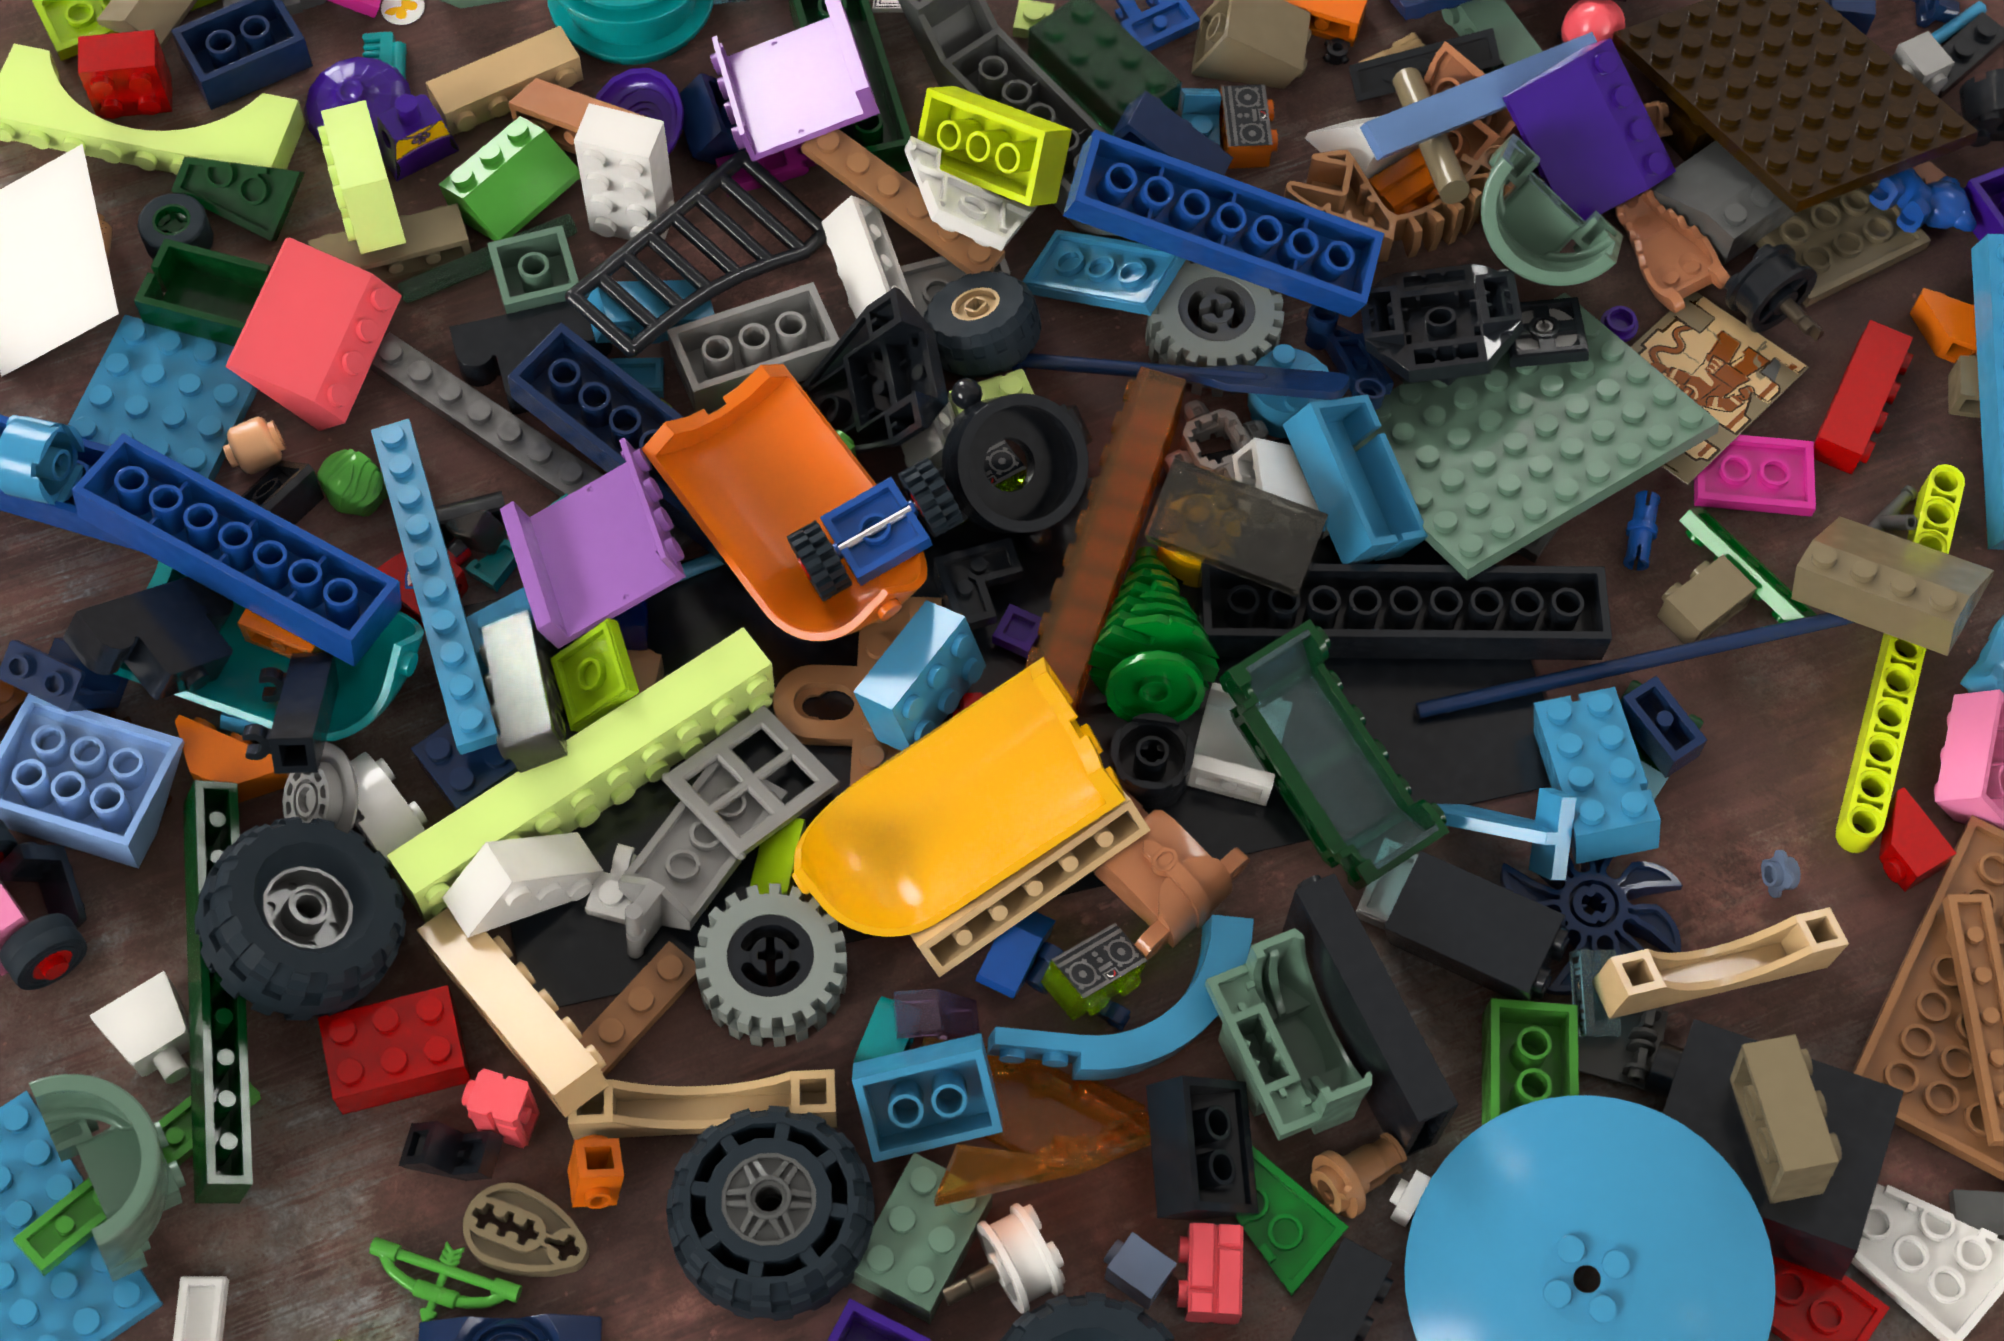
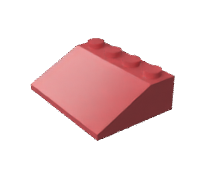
[225,237,402,431]

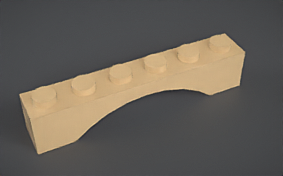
[1592,907,1849,1019]
[568,1069,837,1140]

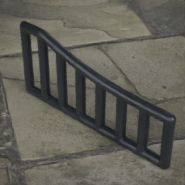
[565,150,827,358]

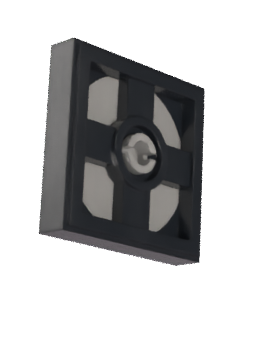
[1507,297,1589,368]

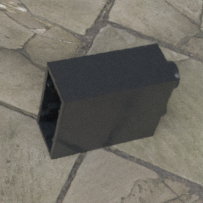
[1644,1019,1904,1280]

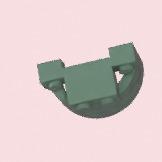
[1481,133,1623,286]
[29,1074,186,1282]

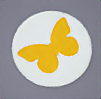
[381,0,425,25]

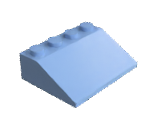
[0,693,185,869]

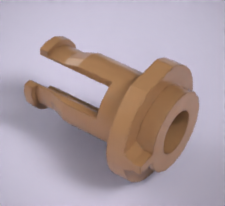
[1310,1133,1407,1219]

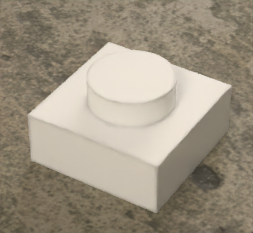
[1389,1170,1431,1227]

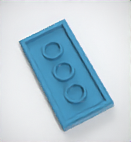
[1023,229,1186,316]

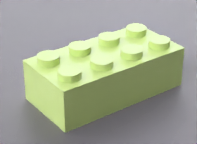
[317,100,406,254]

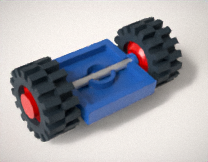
[787,457,964,601]

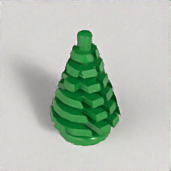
[1088,546,1219,722]

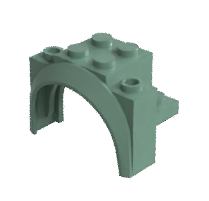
[1205,928,1372,1141]

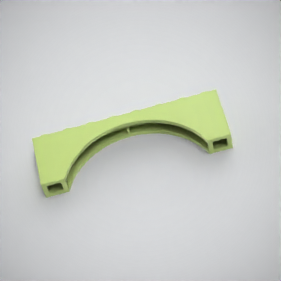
[0,44,306,175]

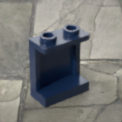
[0,637,129,712]

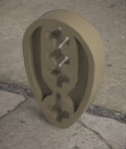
[463,1182,589,1277]

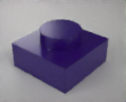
[992,604,1046,659]

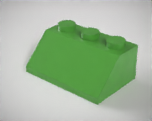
[438,116,580,241]

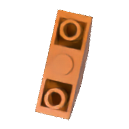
[1910,287,1977,363]
[175,714,290,803]

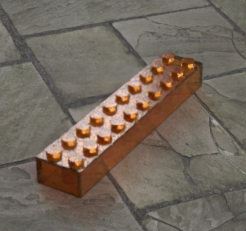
[1025,366,1186,714]

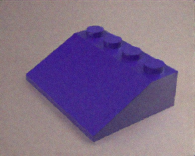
[1502,38,1676,221]

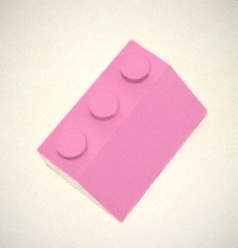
[1934,689,2004,831]

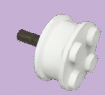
[942,1203,1066,1314]

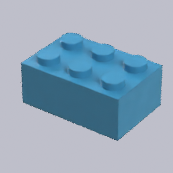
[853,600,986,751]
[852,1033,1003,1163]

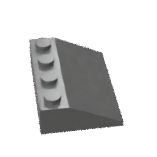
[1650,140,1800,265]

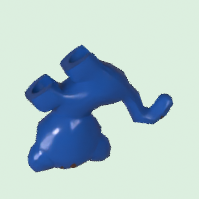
[1869,168,1977,233]

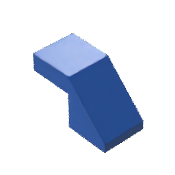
[975,911,1056,999]

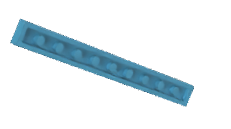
[371,418,501,755]

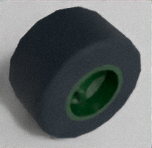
[137,193,214,260]

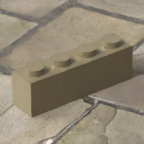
[308,203,474,283]

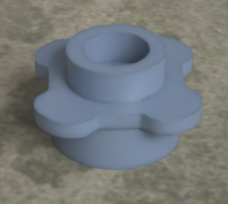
[1761,850,1801,898]

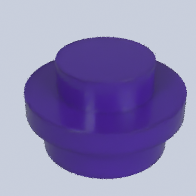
[1600,306,1638,342]

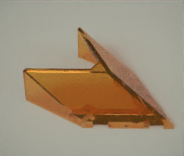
[920,1037,1151,1206]

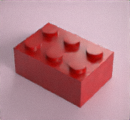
[318,985,471,1115]

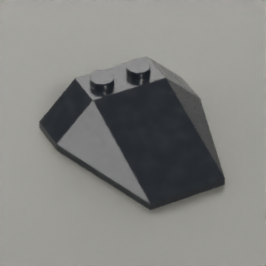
[801,287,949,454]

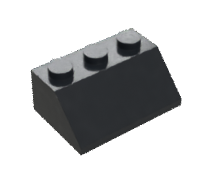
[1146,1075,1259,1220]

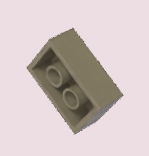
[1730,1034,1842,1204]

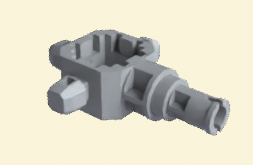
[1163,400,1268,535]

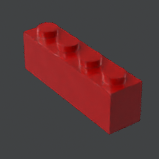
[1814,320,1914,475]

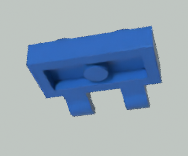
[1114,0,1201,57]

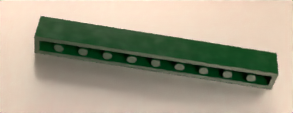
[183,780,253,1204]

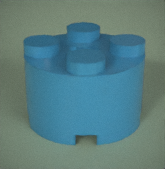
[1247,344,1329,438]
[0,415,84,505]

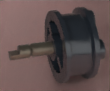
[1725,244,1824,341]

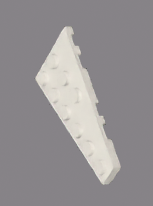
[1851,1183,2004,1341]

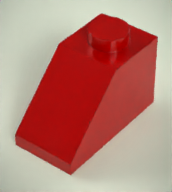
[1879,787,1956,892]

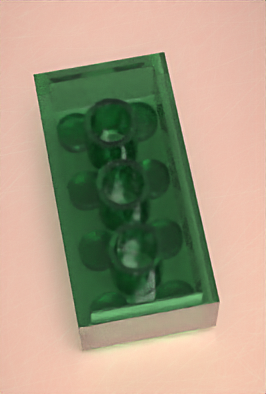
[1028,0,1182,135]

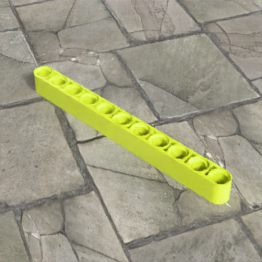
[1836,464,1965,853]

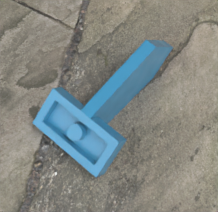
[1437,788,1577,880]

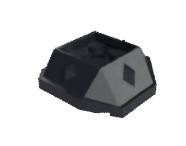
[1361,264,1523,386]

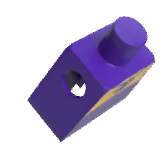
[377,94,459,181]

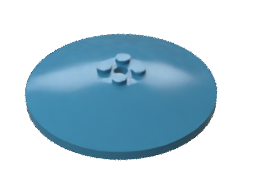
[1404,1095,1775,1341]

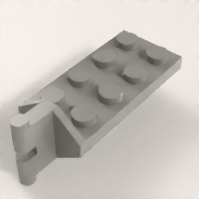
[618,760,788,959]

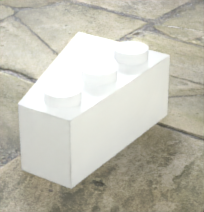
[442,832,604,938]

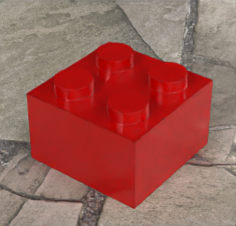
[78,30,173,119]

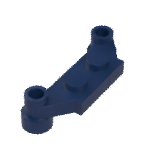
[1305,305,1394,412]

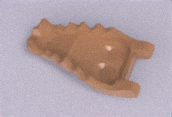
[1615,189,1730,313]

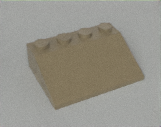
[1791,516,1994,656]

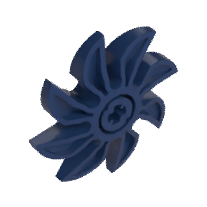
[1500,856,1683,995]

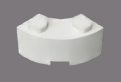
[350,751,428,864]

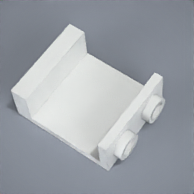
[1188,683,1292,806]

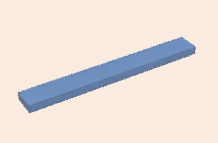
[1360,32,1597,161]

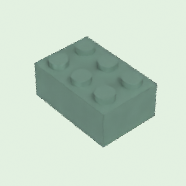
[851,1152,993,1324]

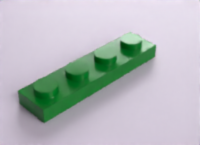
[1679,507,1817,623]

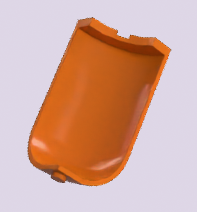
[641,364,927,641]

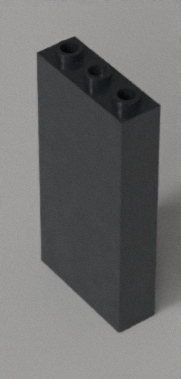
[1282,873,1459,1157]

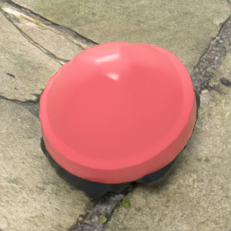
[1556,0,1625,44]

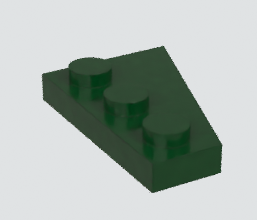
[171,157,305,241]

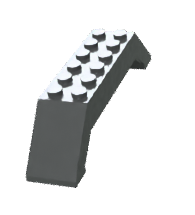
[898,0,1118,236]

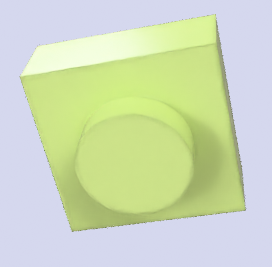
[1013,0,1055,41]

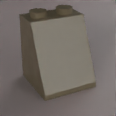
[1191,0,1311,89]

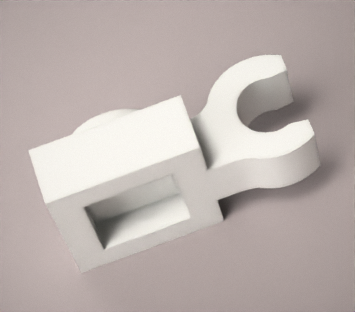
[585,843,637,924]

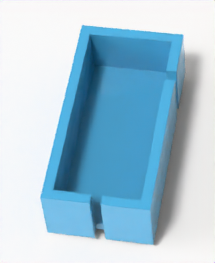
[1283,394,1428,564]
[1534,687,1661,864]

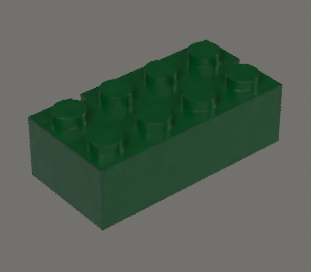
[134,238,271,346]

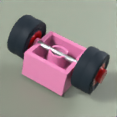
[0,819,87,990]

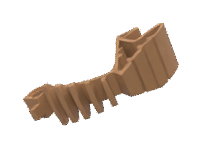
[1284,145,1514,262]

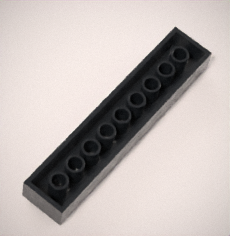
[1197,563,1612,660]

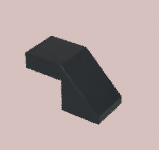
[399,1121,504,1181]

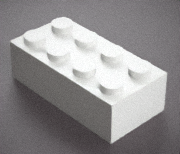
[574,103,674,240]

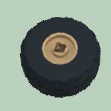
[923,271,1042,379]

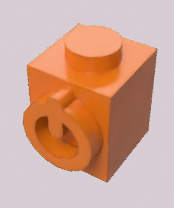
[567,1135,624,1209]

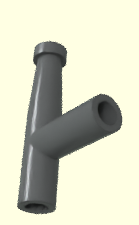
[1867,485,1918,531]

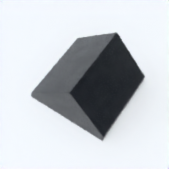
[241,461,324,525]

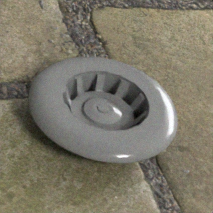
[282,742,358,833]

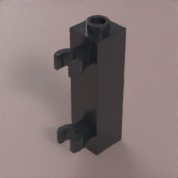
[242,652,339,774]

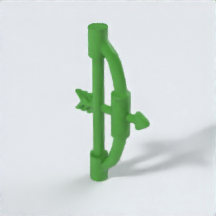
[369,1237,522,1322]

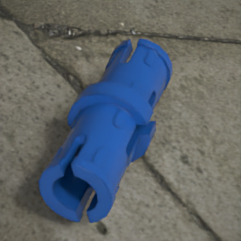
[1623,491,1661,571]

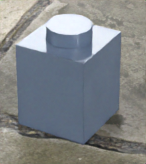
[1103,1232,1177,1310]

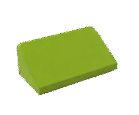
[750,818,807,896]

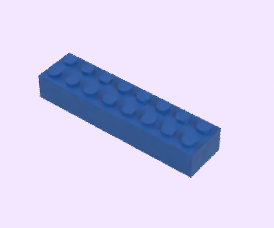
[1063,129,1385,318]
[71,433,402,667]

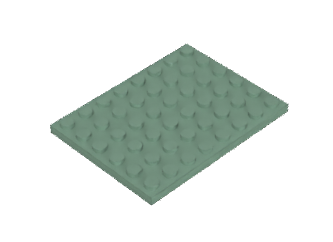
[1354,293,1719,580]

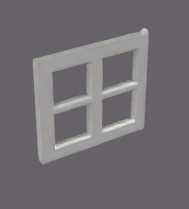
[662,705,840,860]

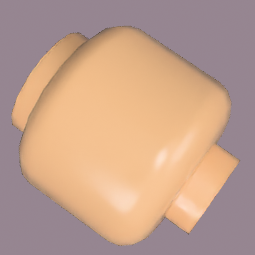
[223,417,286,474]

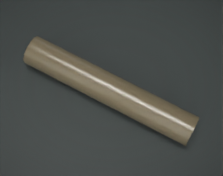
[1393,67,1470,204]

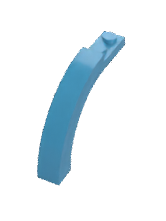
[987,914,1254,1081]

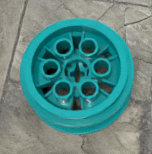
[547,0,714,65]

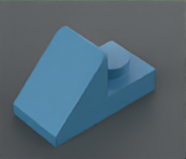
[1180,88,1222,145]

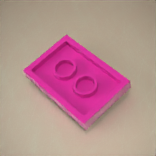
[1694,435,1816,517]

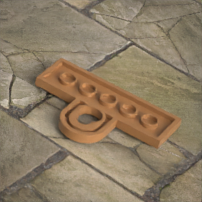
[773,597,942,786]

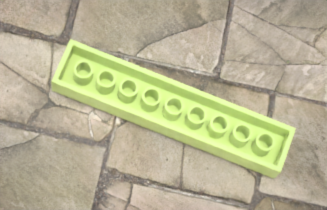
[386,627,775,923]

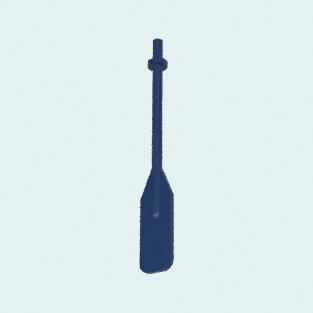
[1012,353,1350,400]

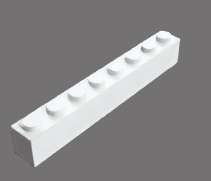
[821,195,956,468]

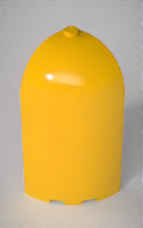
[792,657,1126,937]

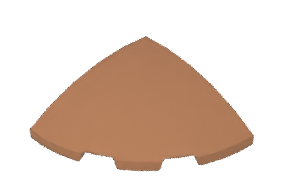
[1424,41,1521,164]

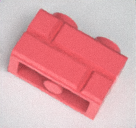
[462,1068,540,1149]
[1177,1222,1244,1325]

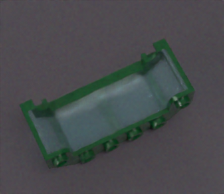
[1219,619,1450,891]

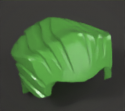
[317,449,389,517]

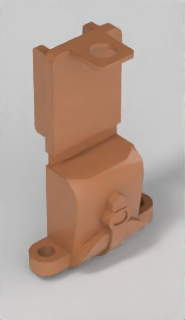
[1093,786,1250,960]

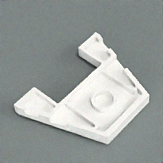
[904,136,1037,251]

